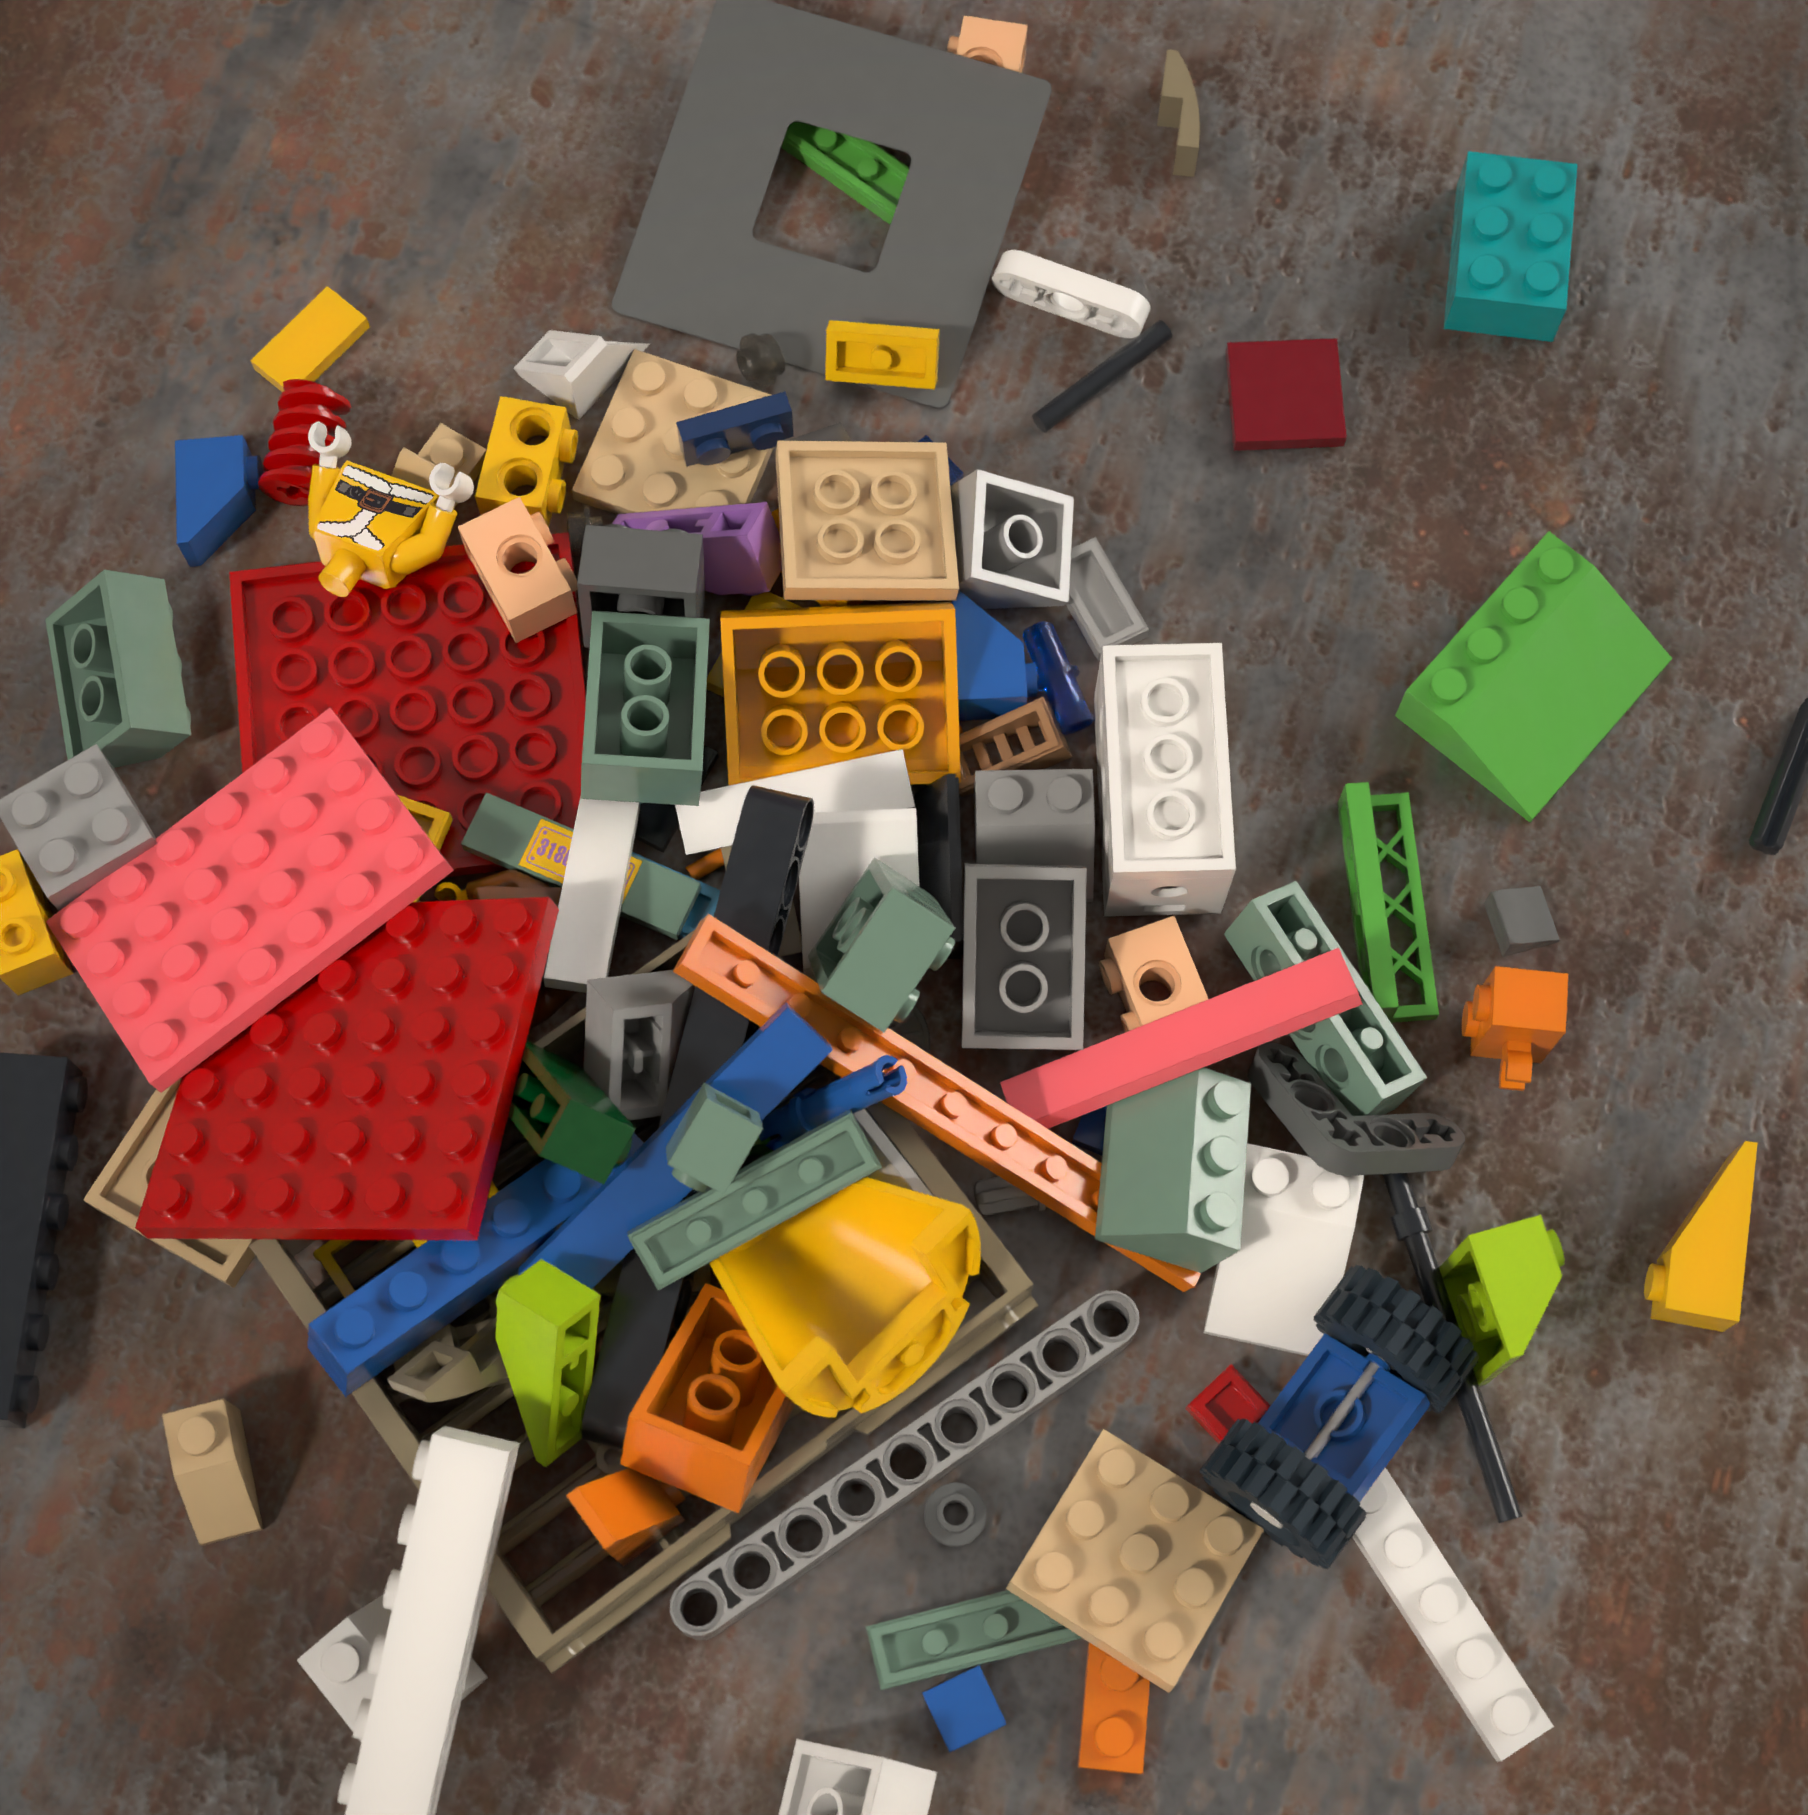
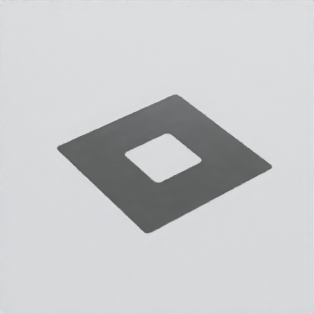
[612,0,1052,408]

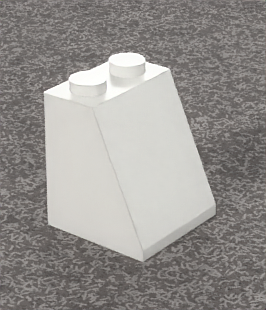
[799,808,922,983]

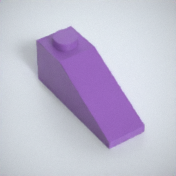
[612,502,782,596]

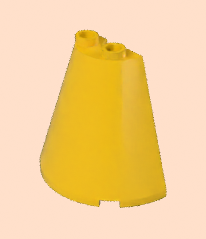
[709,1177,981,1418]

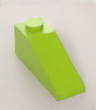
[495,1259,600,1467]

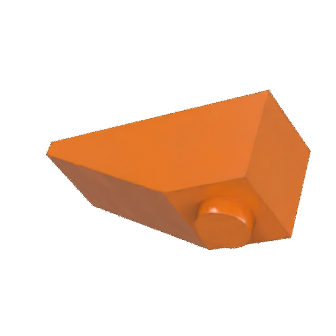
[566,1468,686,1566]

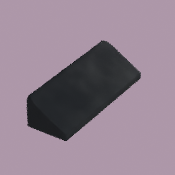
[913,774,964,959]

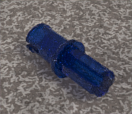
[1022,621,1095,735]

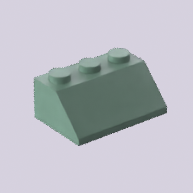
[45,569,191,768]
[1095,1067,1251,1273]

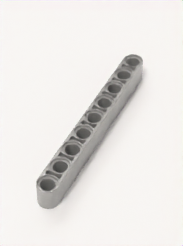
[670,1290,1139,1640]

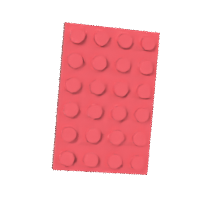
[46,708,454,1093]

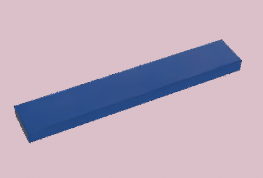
[518,1002,832,1289]

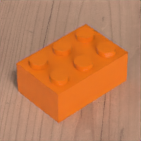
[620,1283,795,1513]

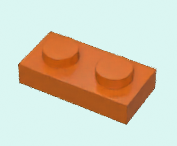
[1078,1642,1150,1775]

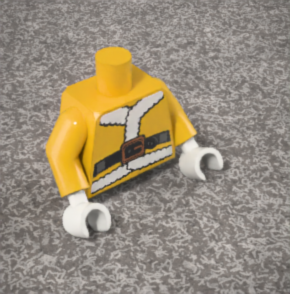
[308,421,474,597]

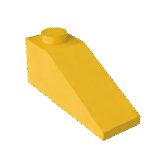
[1644,1141,1758,1332]

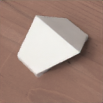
[514,330,650,420]

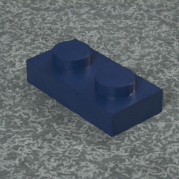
[676,391,794,467]

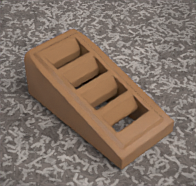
[959,697,1072,797]

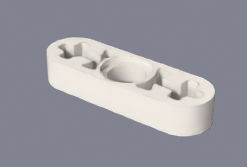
[992,250,1150,338]

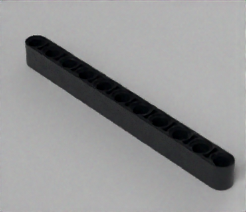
[581,785,814,1450]

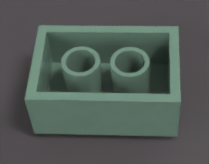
[581,611,710,806]
[808,857,955,1033]

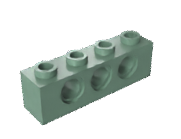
[1224,881,1427,1116]

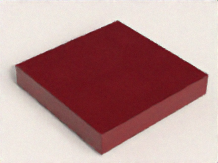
[1225,338,1347,451]

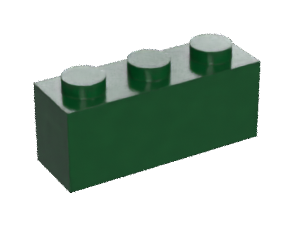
[508,1041,635,1184]

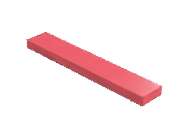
[1000,948,1363,1129]

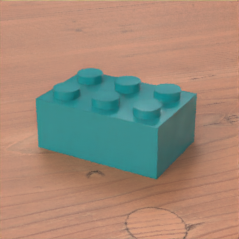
[1444,151,1578,342]

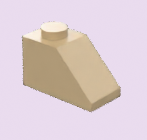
[162,1399,263,1546]

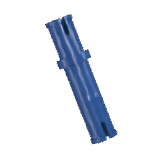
[759,1055,907,1150]

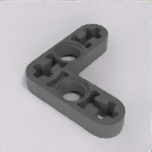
[1247,1042,1465,1176]

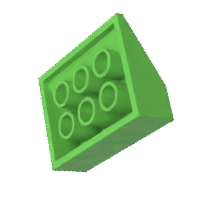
[1395,531,1672,823]

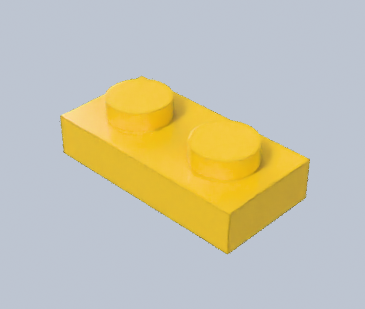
[825,320,940,390]

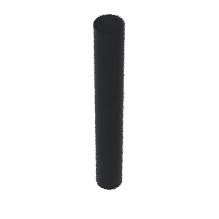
[1032,320,1172,433]

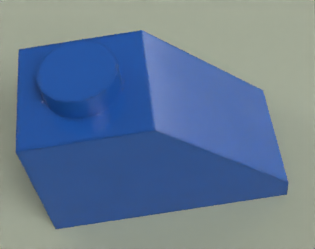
[175,435,264,567]
[951,593,1037,721]

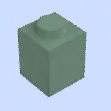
[666,1083,763,1195]

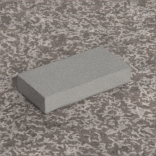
[1066,537,1149,661]

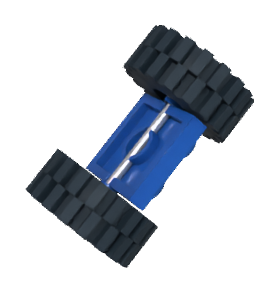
[1200,1265,1479,1569]

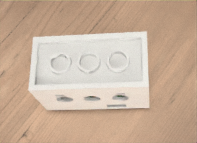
[1094,643,1236,916]

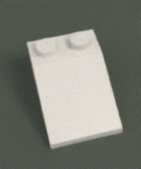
[1204,1143,1364,1356]

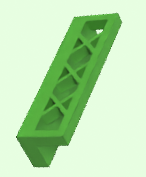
[1337,782,1439,1023]

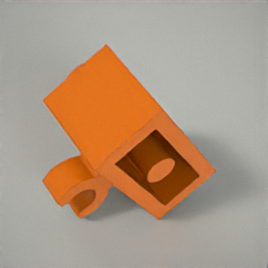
[1462,966,1568,1091]

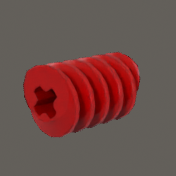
[258,379,351,506]

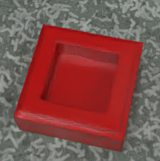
[1185,1364,1271,1444]

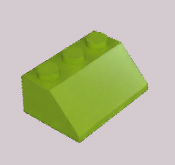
[1439,1215,1565,1386]

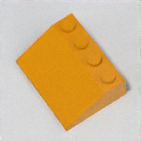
[720,602,961,786]

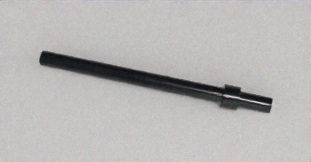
[1382,1173,1523,1523]

